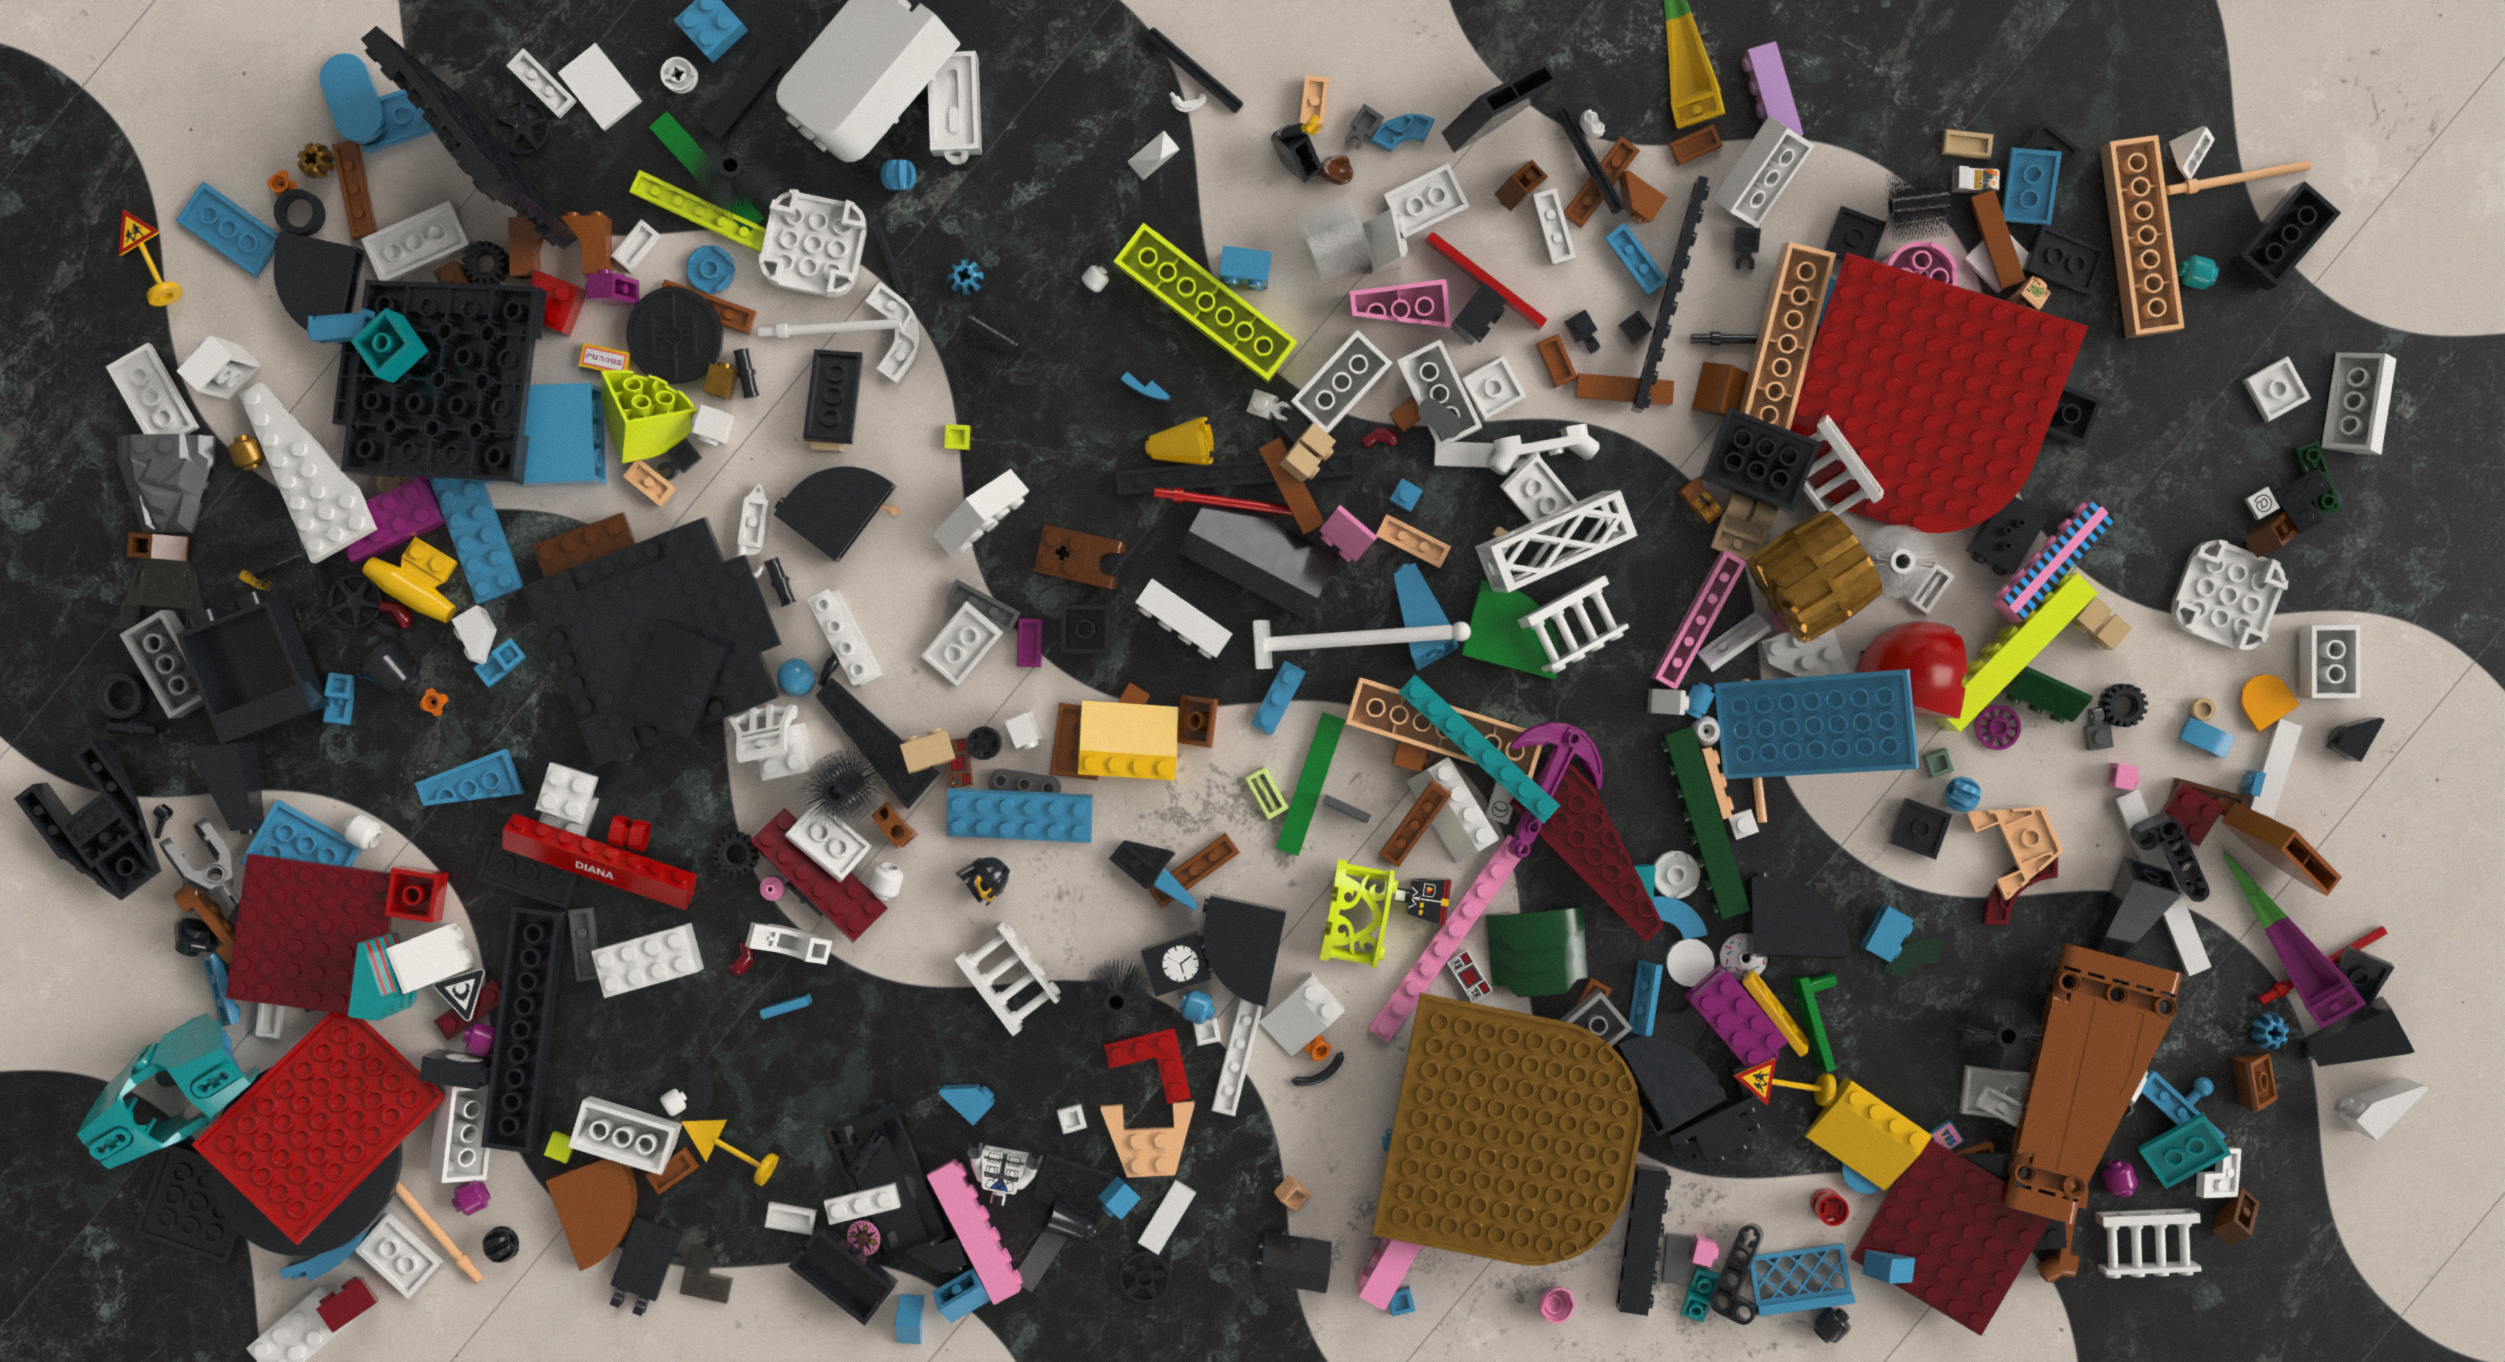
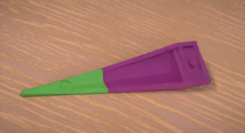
[2224,852,2365,1029]

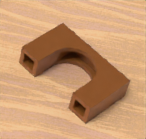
[508,211,613,279]

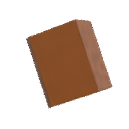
[1691,362,1748,417]
[1177,695,1218,748]
[2232,1052,2278,1111]

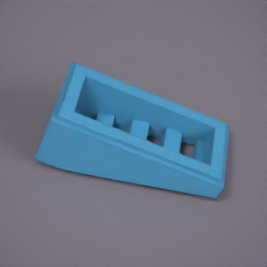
[1154,868,1198,911]

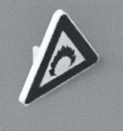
[433,969,486,1021]

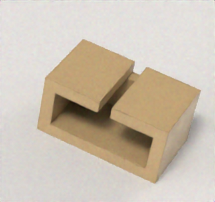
[1279,423,1336,483]
[2071,596,2132,651]
[900,728,956,774]

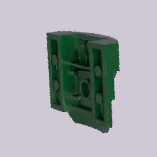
[1485,905,1588,997]

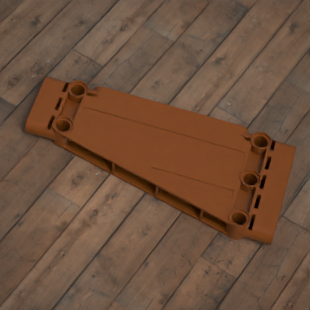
[2003,944,2182,1225]

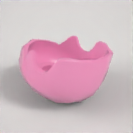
[1538,1286,1575,1323]

